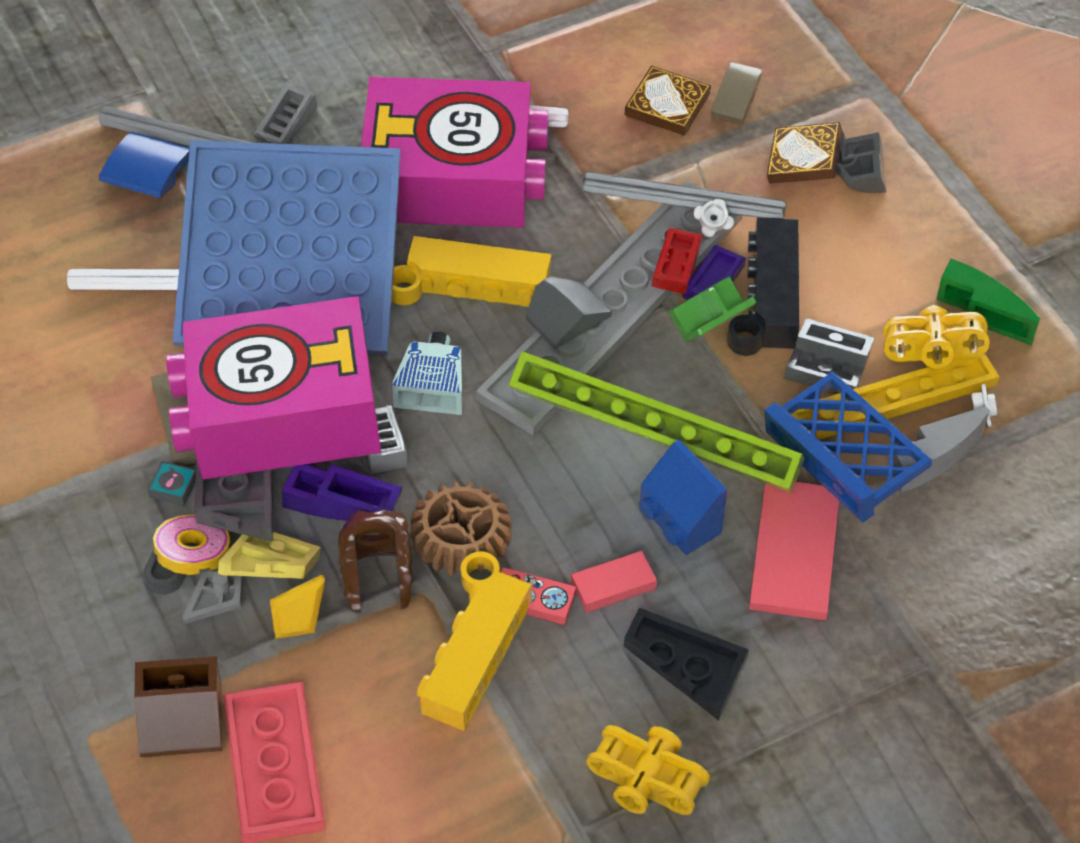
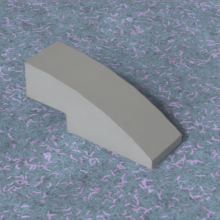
[888,406,989,493]

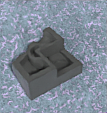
[836,131,886,193]

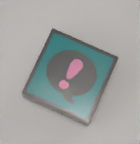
[148,461,196,506]

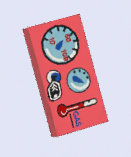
[501,567,576,625]

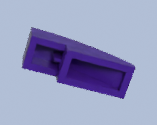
[282,464,402,521]

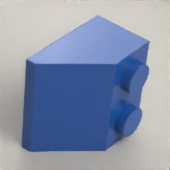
[639,440,727,555]

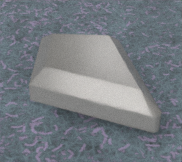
[182,571,243,624]

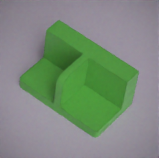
[668,276,756,342]

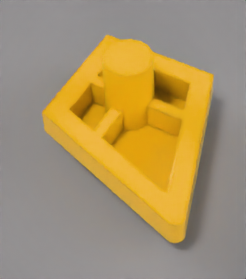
[270,575,325,639]

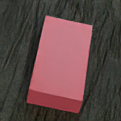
[571,551,657,613]

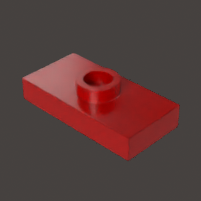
[651,228,703,294]

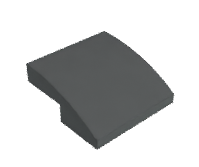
[784,318,875,394]

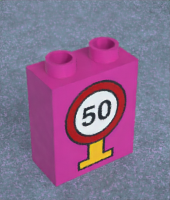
[361,76,548,228]
[166,296,382,480]

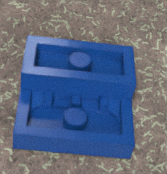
[99,132,190,198]

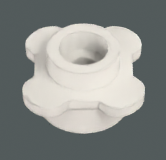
[694,199,734,238]
[972,384,997,428]

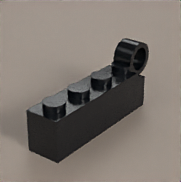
[727,218,800,356]

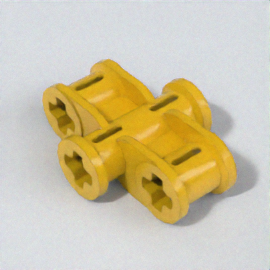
[883,305,990,369]
[586,725,710,815]

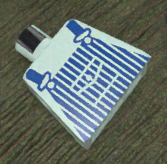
[392,332,463,415]

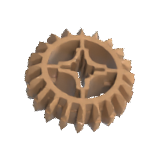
[409,480,512,578]

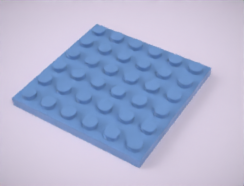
[173,140,401,355]

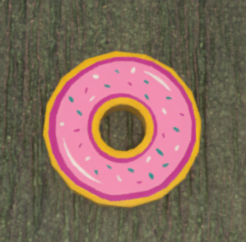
[153,514,230,575]

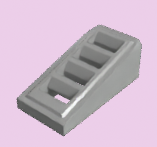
[254,83,318,144]
[366,406,408,474]

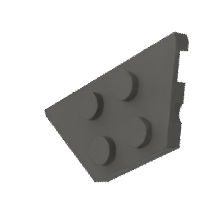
[195,460,273,541]

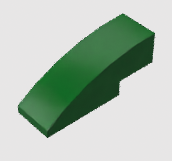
[936,258,1040,345]

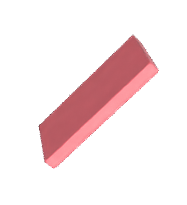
[749,482,839,621]
[223,681,326,843]

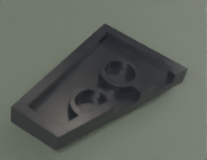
[623,608,749,721]

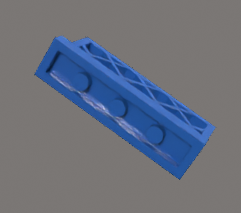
[764,371,932,522]

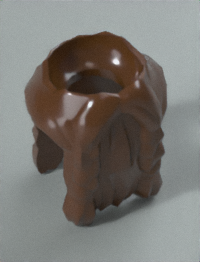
[338,509,412,613]

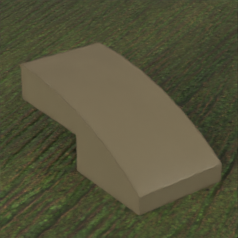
[711,62,762,125]

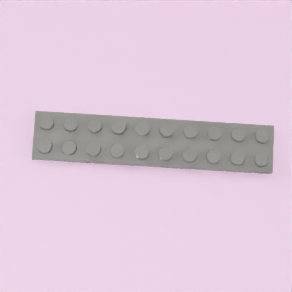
[476,180,742,436]

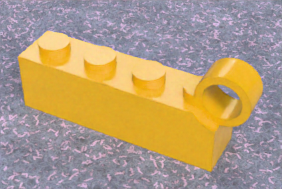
[392,236,551,307]
[417,551,532,731]

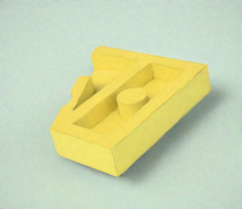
[218,532,321,579]

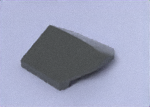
[526,277,612,349]

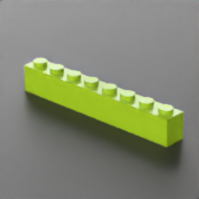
[508,351,805,494]

